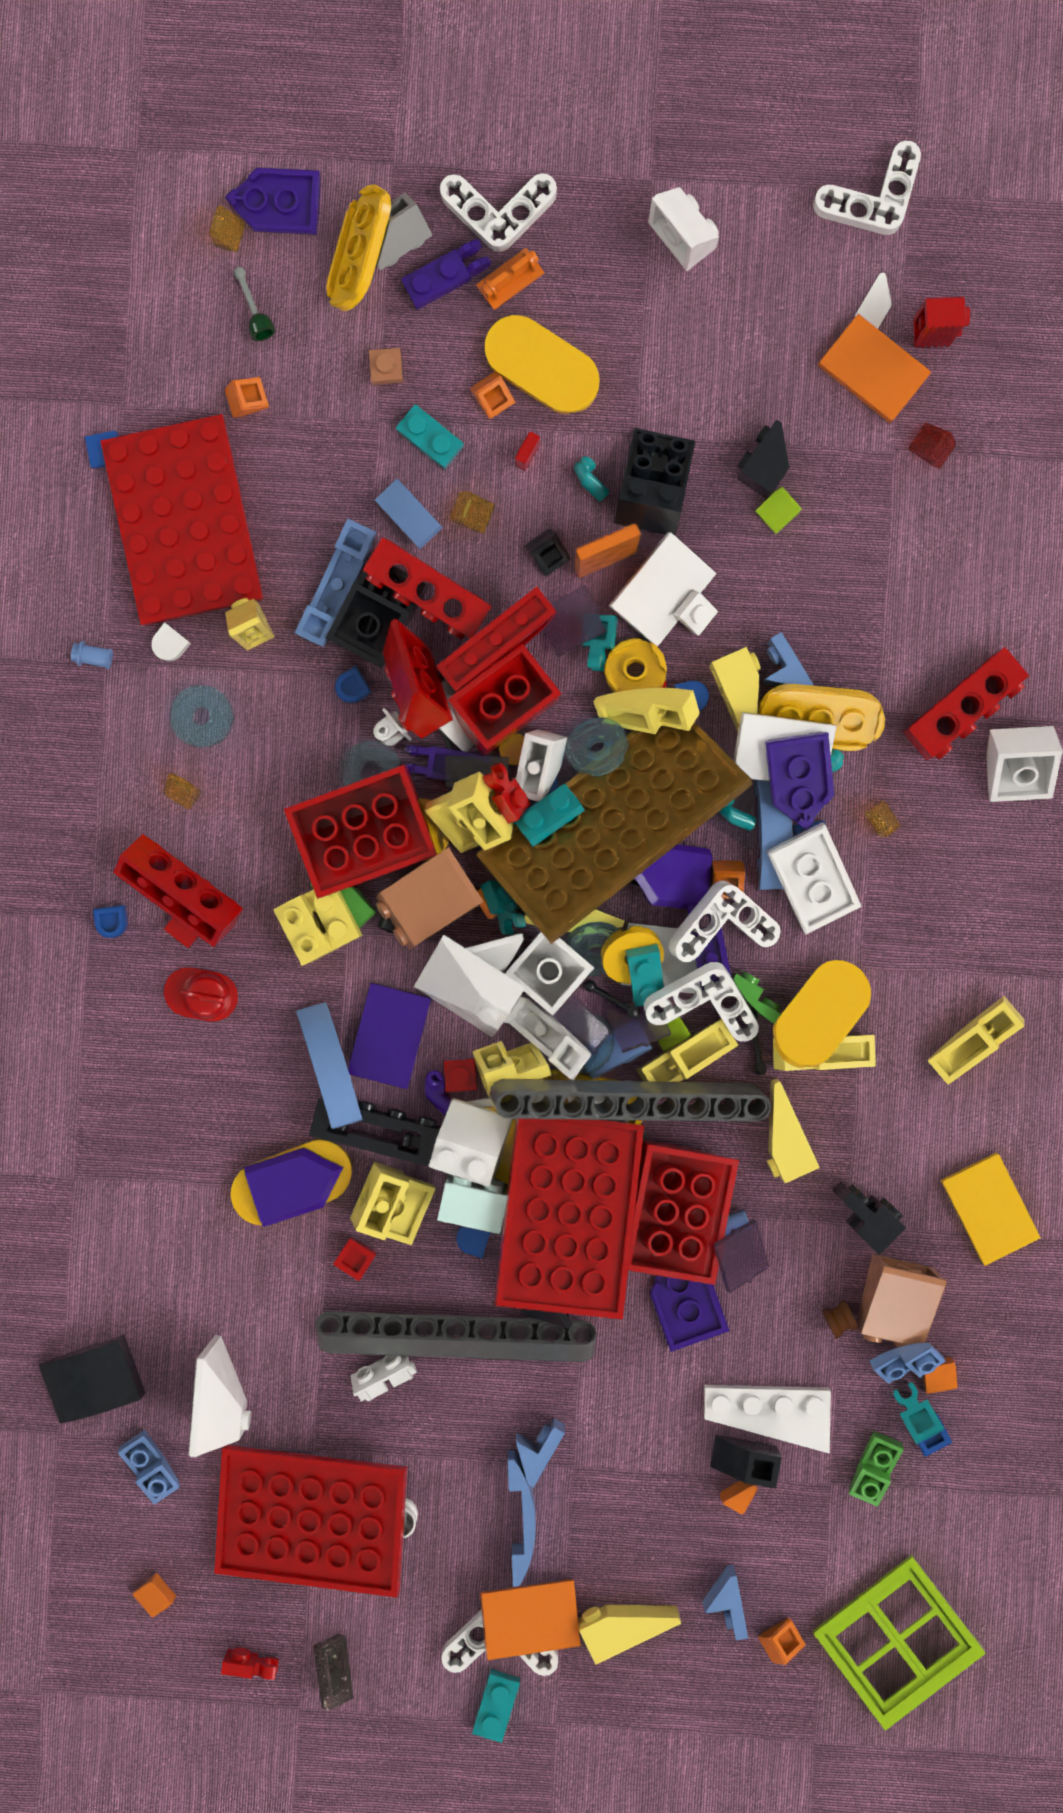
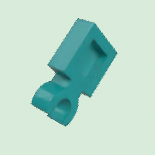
[893,1382,944,1445]

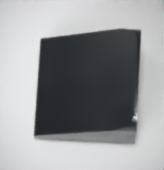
[525,529,571,577]

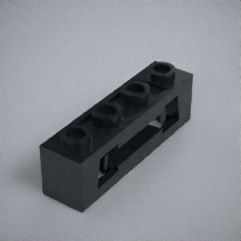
[309,1096,441,1167]

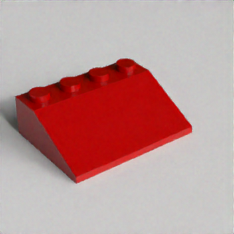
[283,764,437,899]
[628,1139,739,1285]

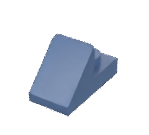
[762,632,814,687]
[516,1418,565,1488]
[702,1565,748,1641]

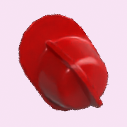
[164,968,238,1021]

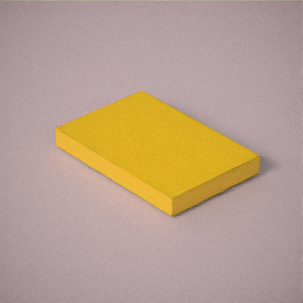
[940,1153,1041,1266]

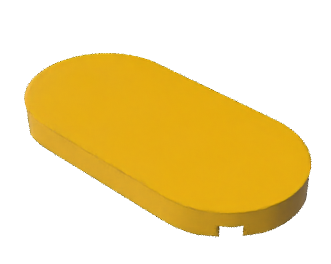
[326,184,391,311]
[485,315,600,414]
[758,684,885,751]
[773,960,871,1068]
[231,1139,353,1225]

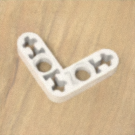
[813,141,921,235]
[440,173,557,252]
[669,881,781,962]
[644,962,759,1041]
[441,1610,558,1676]

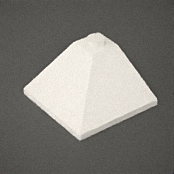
[414,935,525,1037]
[189,1335,251,1457]

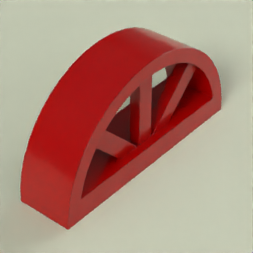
[436,586,557,692]

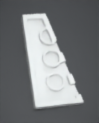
[704,1385,831,1453]

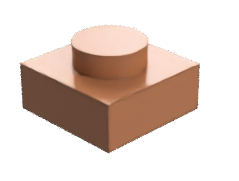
[369,348,403,385]

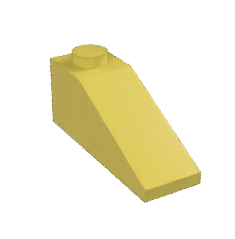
[225,598,275,651]
[709,647,761,732]
[767,1078,820,1183]
[579,1605,681,1665]

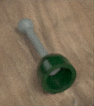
[233,267,276,341]

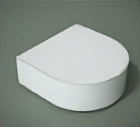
[152,623,191,661]

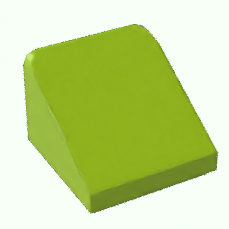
[755,486,802,534]
[647,1017,692,1051]

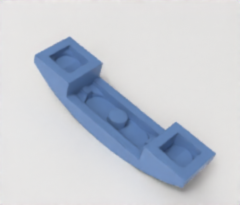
[295,518,377,647]
[753,779,793,890]
[296,1002,362,1129]
[508,1450,536,1587]

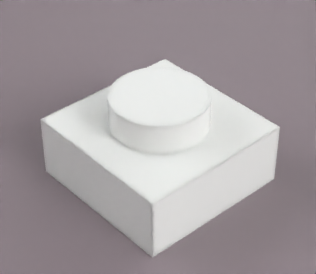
[674,590,718,636]

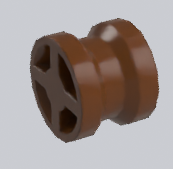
[821,1300,859,1339]

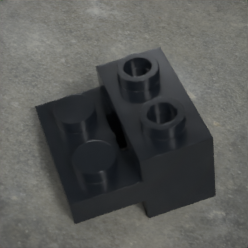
[832,1182,906,1255]

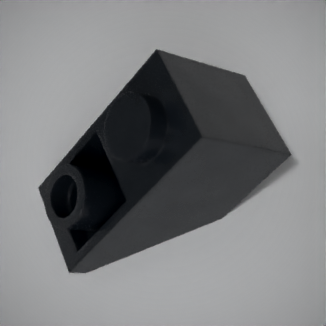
[737,419,790,499]
[710,1434,782,1489]

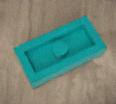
[396,404,464,470]
[515,784,585,847]
[626,944,664,1007]
[472,1669,520,1743]

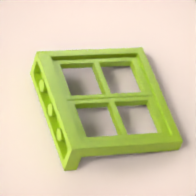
[813,1554,986,1731]

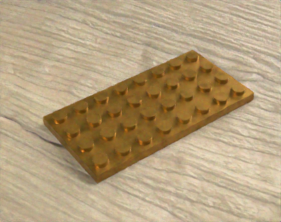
[476,722,753,944]

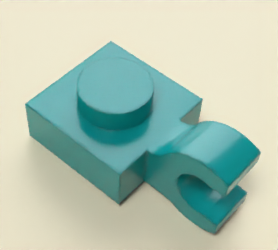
[581,614,618,672]
[481,880,526,935]

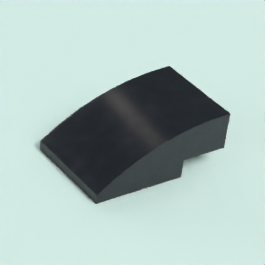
[326,554,429,668]
[38,1335,146,1424]

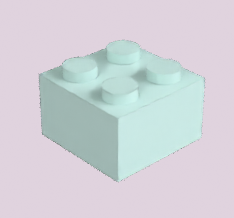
[437,1174,508,1234]

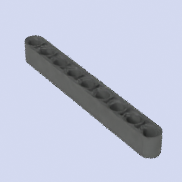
[489,1079,771,1122]
[315,1311,597,1362]

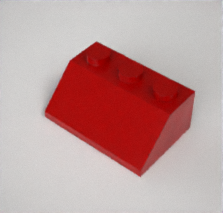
[383,619,453,739]
[447,644,562,757]

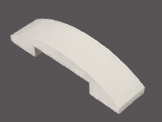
[504,993,592,1080]

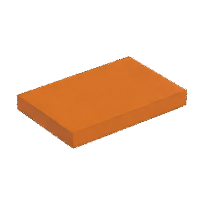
[817,313,932,424]
[574,524,641,578]
[480,1579,581,1660]

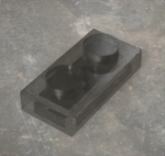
[445,756,509,789]
[313,1634,354,1711]

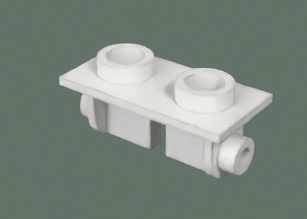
[373,708,412,746]
[350,1355,417,1402]

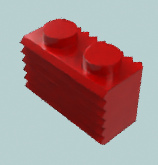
[913,296,970,349]

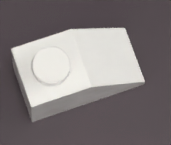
[516,729,567,802]

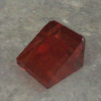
[908,422,956,469]

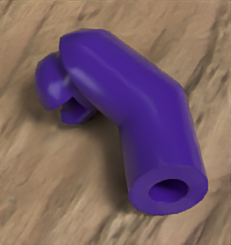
[425,1070,451,1116]

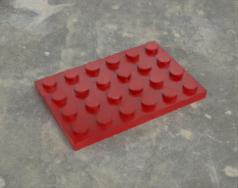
[100,414,264,626]
[494,1119,644,1320]
[214,1445,408,1598]

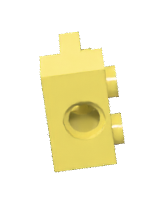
[424,771,514,853]
[273,889,363,966]
[472,1041,551,1108]
[350,1161,436,1245]

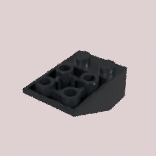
[614,428,696,535]

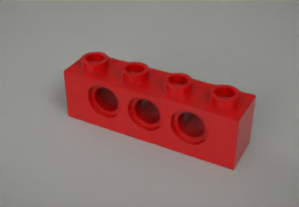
[363,536,492,640]
[902,647,1030,760]
[113,834,244,948]

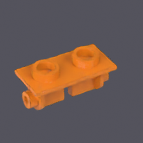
[476,248,545,311]

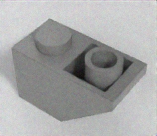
[376,192,432,271]

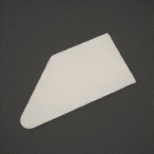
[855,273,892,329]

